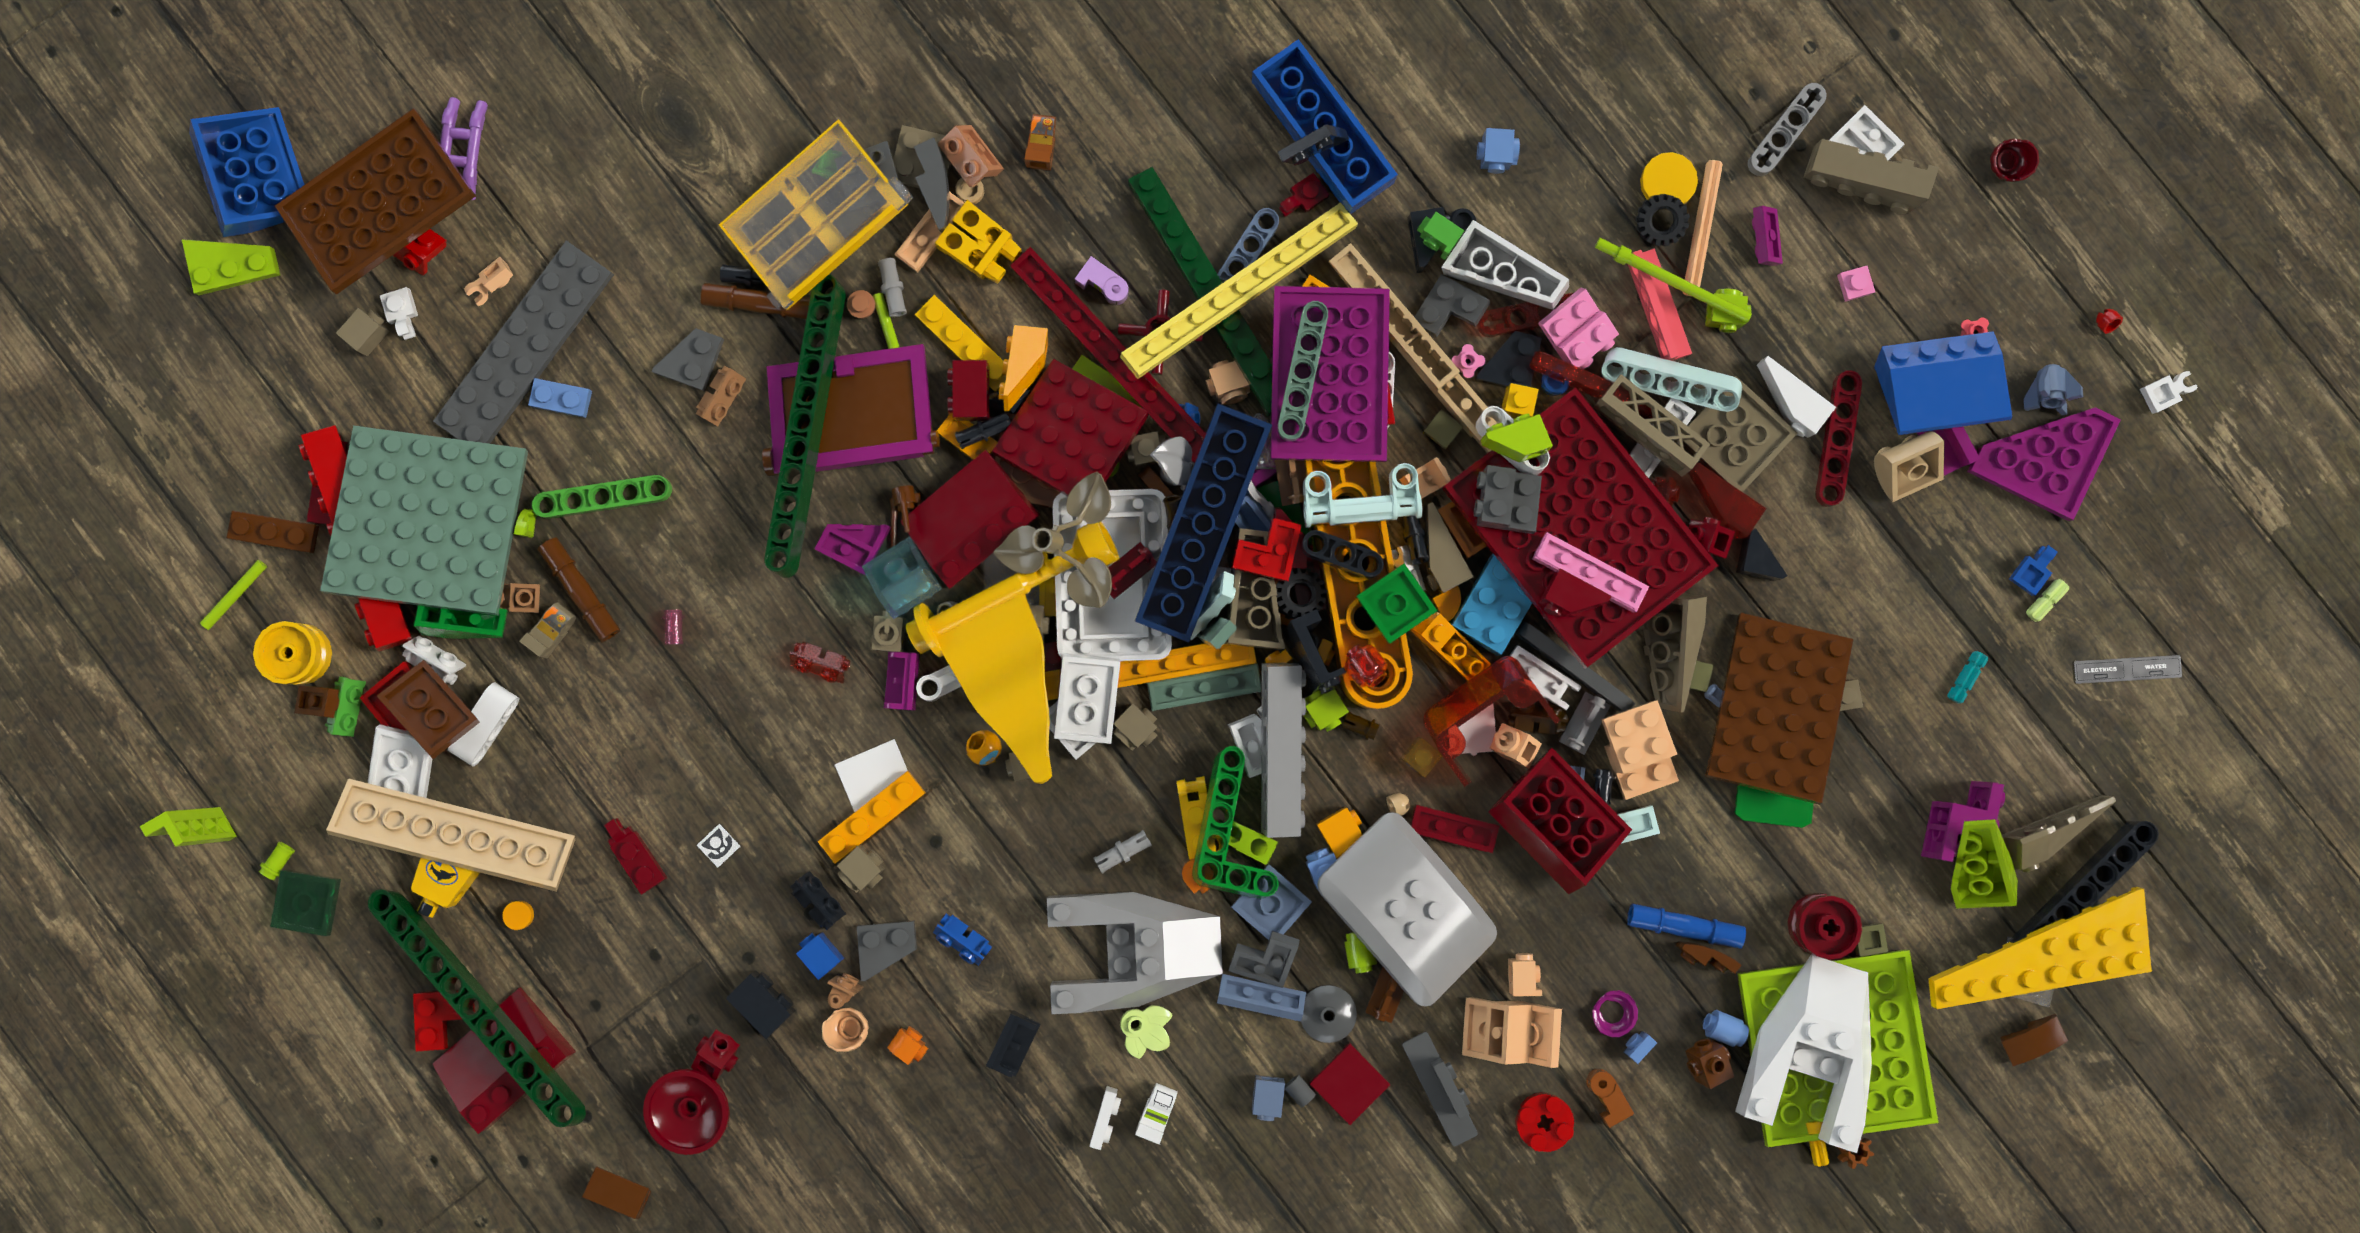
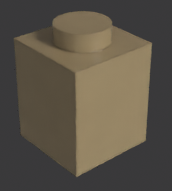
[336,308,390,356]

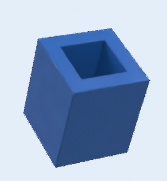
[796,932,844,980]

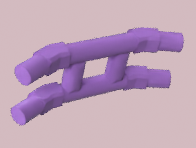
[440,97,488,200]

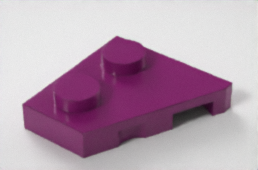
[815,524,891,575]

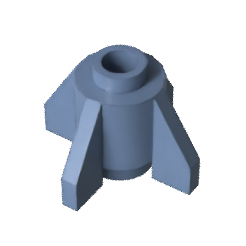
[2024,364,2083,415]

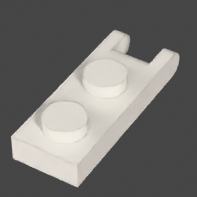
[1501,645,1581,710]

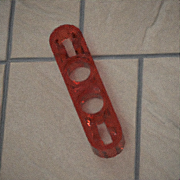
[1477,293,1573,337]

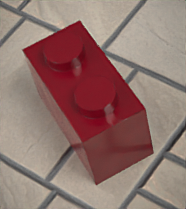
[947,360,990,421]

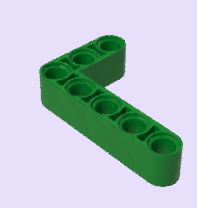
[1192,746,1279,899]

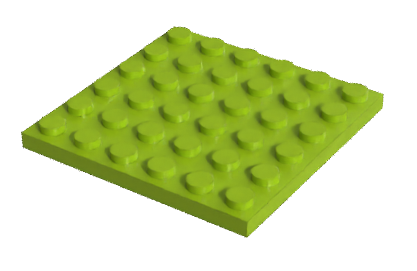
[1737,950,1939,1147]

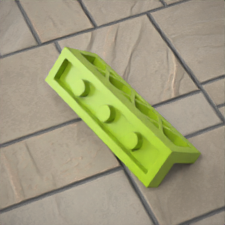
[140,807,237,847]

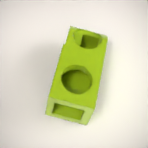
[1229,821,1278,865]

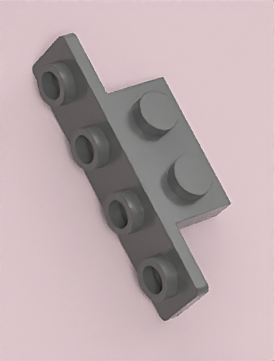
[1402,1031,1478,1147]

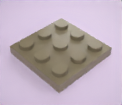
[1681,375,1797,495]

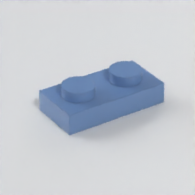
[528,378,592,418]

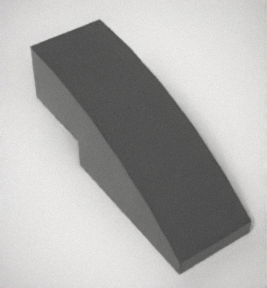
[914,138,950,233]

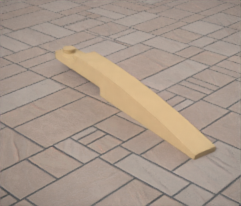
[1329,243,1497,453]

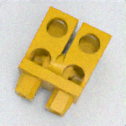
[935,200,1022,284]

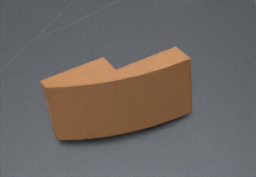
[500,583,540,613]

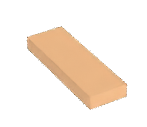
[894,192,964,273]

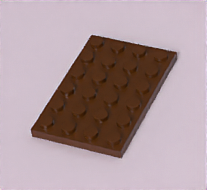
[275,108,476,295]
[1705,613,1853,805]

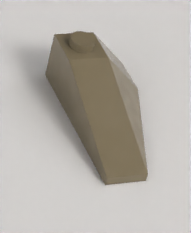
[1639,593,1707,712]
[2002,795,2116,873]

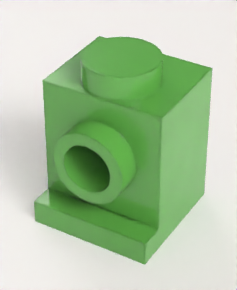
[1417,212,1464,260]

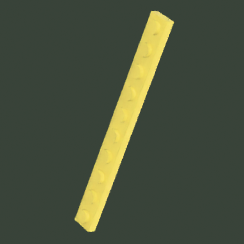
[1120,202,1358,379]

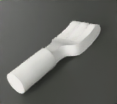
[1248,480,1274,521]

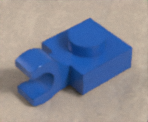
[2009,545,2057,596]

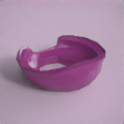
[1592,990,1638,1037]

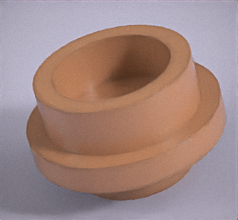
[847,290,875,319]

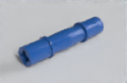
[1627,903,1746,949]

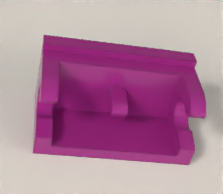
[884,651,920,710]

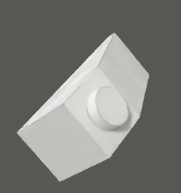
[1757,356,1836,438]

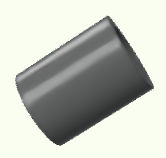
[1284,1074,1316,1108]

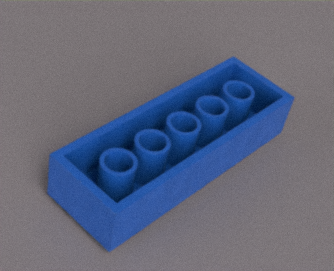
[1252,39,1398,214]

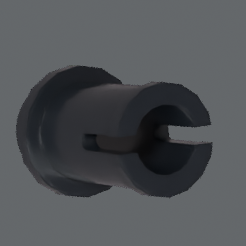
[1593,769,1616,805]

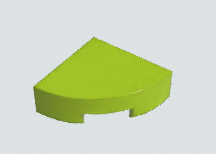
[514,509,536,538]

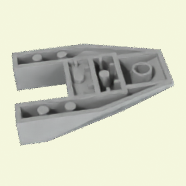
[1047,892,1223,1014]

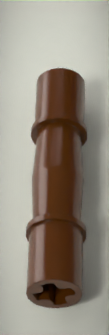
[701,283,810,319]
[537,537,620,642]

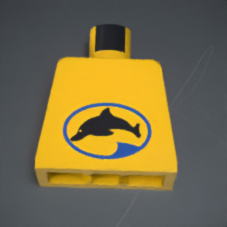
[411,858,480,918]

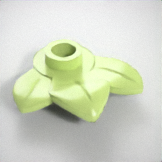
[1120,1005,1172,1059]

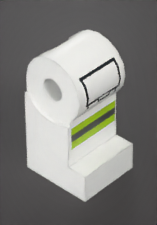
[1135,1083,1178,1145]

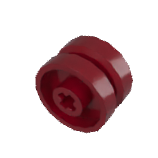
[1787,893,1862,960]

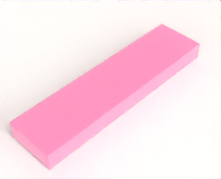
[1532,533,1649,613]

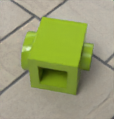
[1705,289,1751,333]
[1303,689,1349,732]

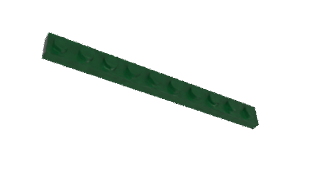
[1128,167,1272,417]

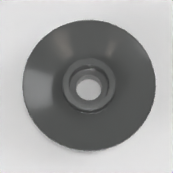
[1301,985,1357,1043]

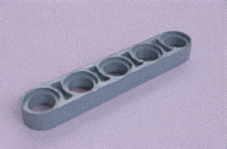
[1218,208,1279,283]

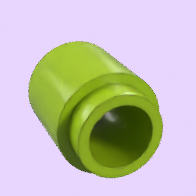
[1344,933,1377,974]

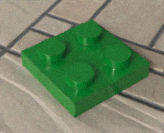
[1356,563,1437,644]

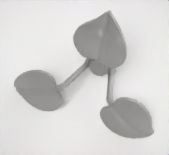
[1150,437,1194,490]

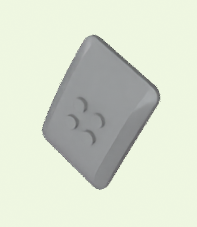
[1317,812,1497,1006]

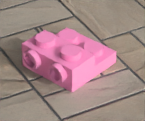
[1538,288,1619,370]

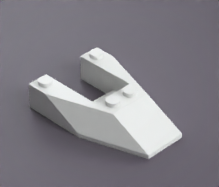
[1735,955,1872,1153]

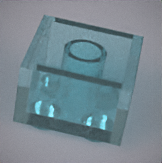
[862,536,942,620]

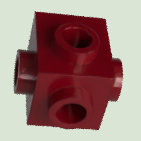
[1689,517,1735,559]
[691,1029,740,1081]

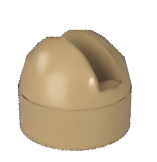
[1386,793,1410,816]

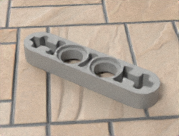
[1748,83,1826,176]

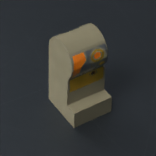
[519,602,576,659]

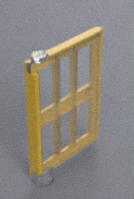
[719,119,914,310]

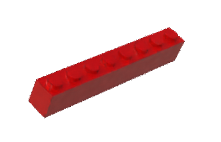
[298,425,412,652]

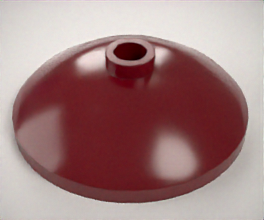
[643,1069,730,1155]

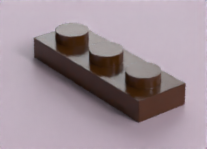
[226,511,319,553]

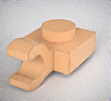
[464,257,513,306]

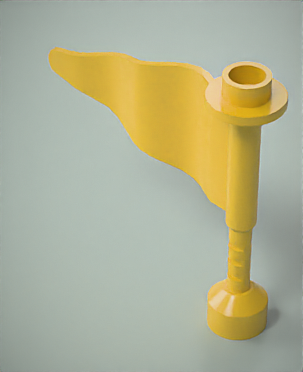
[906,521,1119,784]

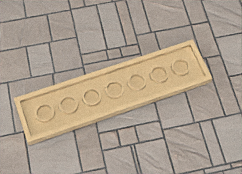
[326,779,575,892]

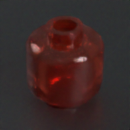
[1344,645,1388,688]

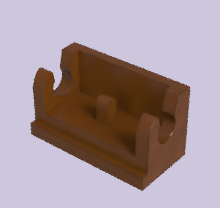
[582,1166,651,1219]

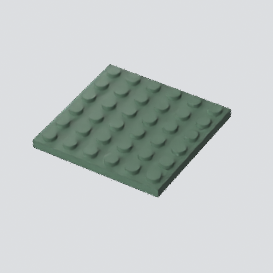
[320,425,528,616]

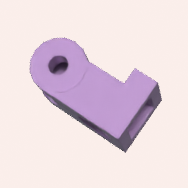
[1075,256,1128,305]

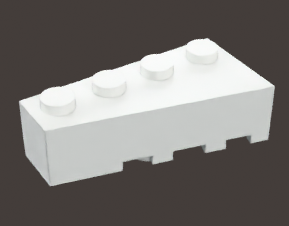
[1441,220,1569,310]

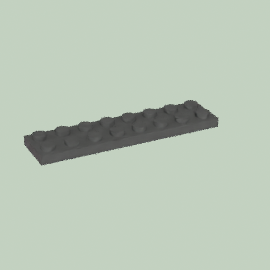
[433,240,614,444]

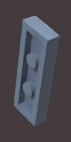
[1217,974,1306,1022]

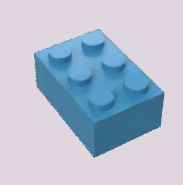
[1450,554,1532,656]

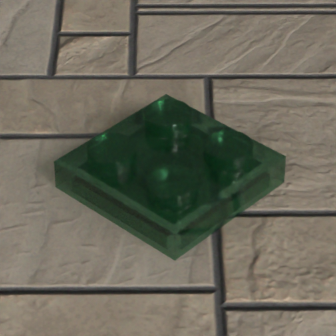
[270,870,341,936]

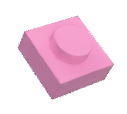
[1837,266,1875,302]

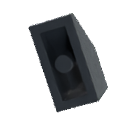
[1407,207,1451,273]

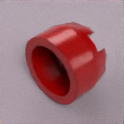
[2096,309,2123,334]

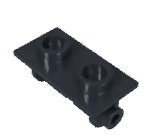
[790,871,846,931]

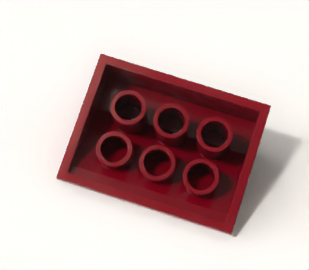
[900,449,1040,589]
[1488,748,1632,894]
[432,987,576,1134]

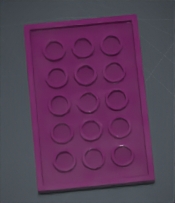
[1270,286,1390,462]

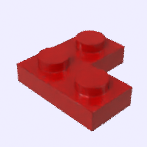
[1231,518,1301,582]
[413,990,475,1051]

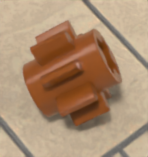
[1835,1138,1874,1169]

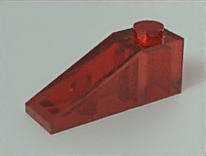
[1688,462,1767,539]

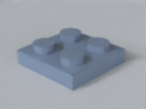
[1231,864,1312,940]

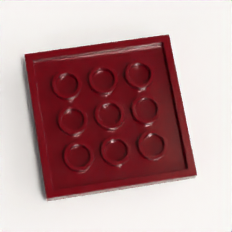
[992,359,1149,497]

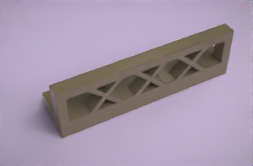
[1593,374,1710,477]

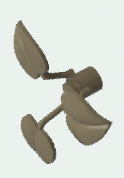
[994,472,1112,608]

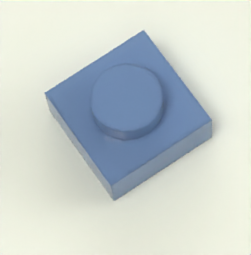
[1624,1031,1657,1064]

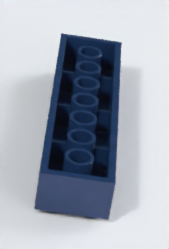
[1134,404,1272,642]

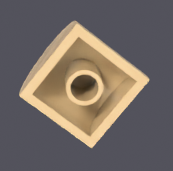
[1874,431,1944,502]

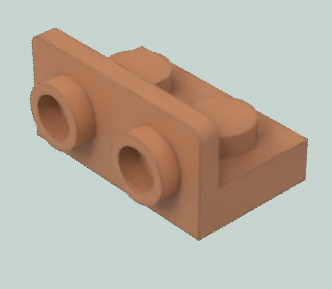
[938,125,1004,187]

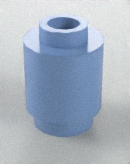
[1703,1010,1749,1047]

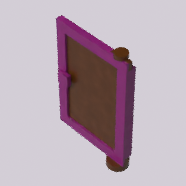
[762,344,940,476]

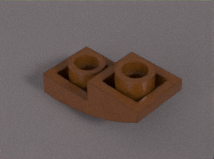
[1675,941,1741,974]
[2000,1014,2068,1066]

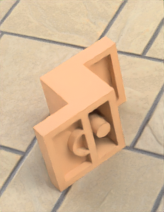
[1601,700,1679,800]
[1462,997,1562,1068]

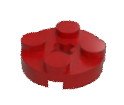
[1515,1092,1574,1152]

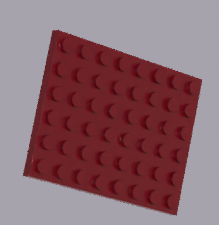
[1442,387,1718,669]

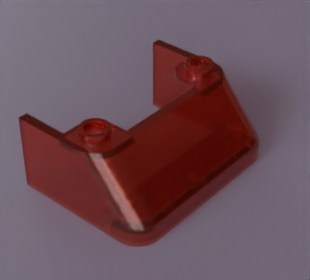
[1423,656,1562,787]

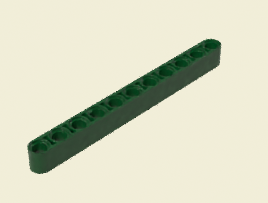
[764,274,846,578]
[368,889,586,1127]

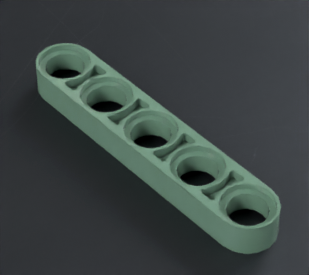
[1277,301,1328,441]

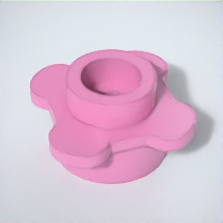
[1451,344,1485,378]

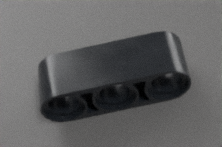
[1301,530,1384,579]

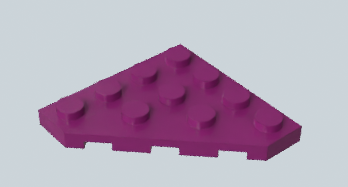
[1967,407,2121,521]

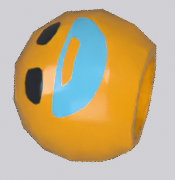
[966,730,1002,766]

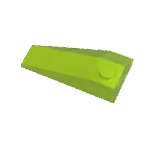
[1951,819,2018,909]

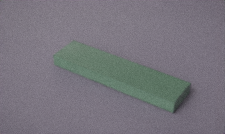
[1196,616,1237,649]
[1147,663,1262,711]

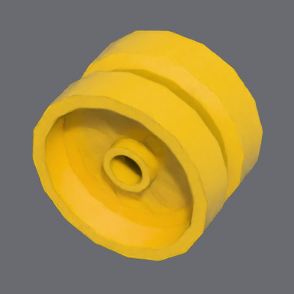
[253,621,332,685]

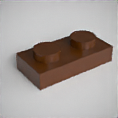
[294,685,339,718]

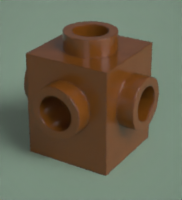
[1685,1039,1734,1089]

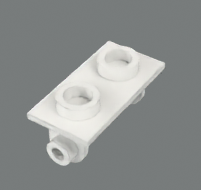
[402,636,466,685]

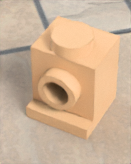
[1508,953,1542,996]

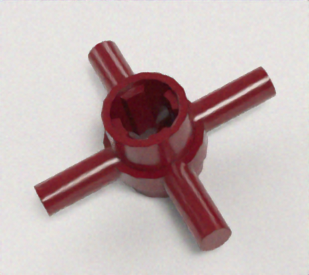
[1118,290,1203,375]

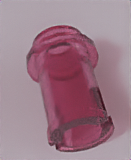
[662,610,685,644]

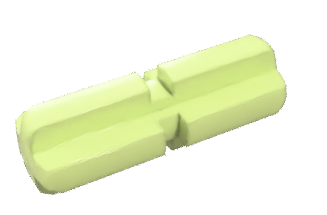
[2026,579,2069,622]

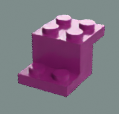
[1921,781,2005,862]

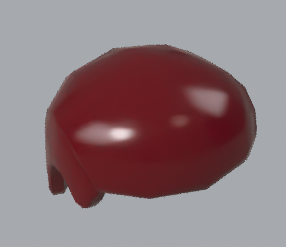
[1990,139,2039,182]

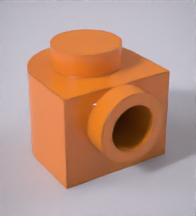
[1182,859,1213,894]
[887,1026,929,1065]

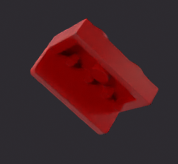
[393,229,446,276]

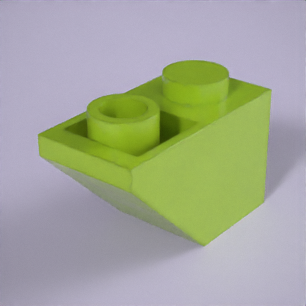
[1480,414,1553,463]

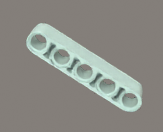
[1602,347,1742,412]

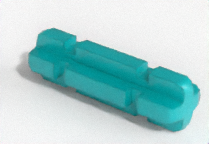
[1947,651,1988,704]

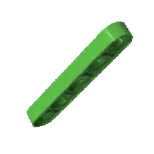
[532,475,672,519]

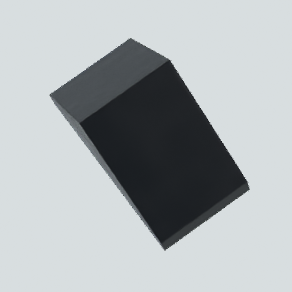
[1736,528,1787,581]

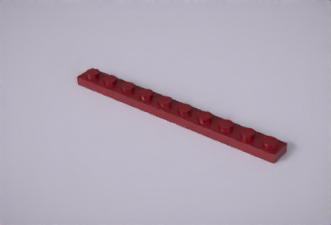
[1010,247,1206,463]

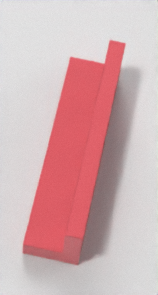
[1628,248,1692,361]

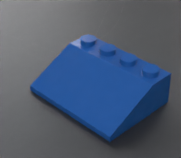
[189,107,304,237]
[1874,331,2012,435]

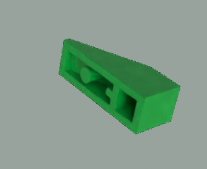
[414,605,508,639]

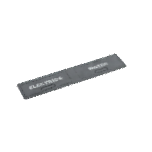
[2074,655,2182,684]

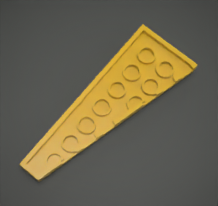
[1928,887,2152,1009]

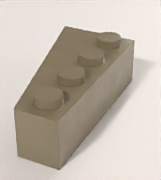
[1803,139,1939,214]

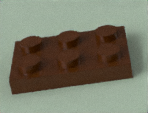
[377,660,480,759]

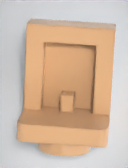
[1399,457,1451,499]

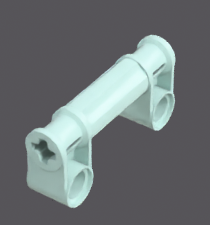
[1303,463,1422,528]

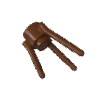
[890,485,922,549]

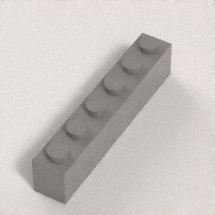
[1261,662,1306,838]

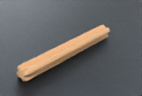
[1683,160,1723,296]

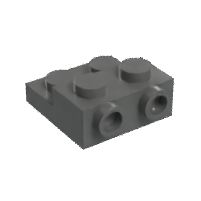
[1474,465,1542,534]

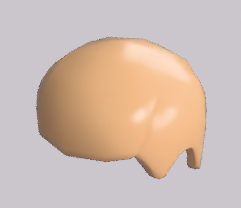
[822,1007,869,1052]

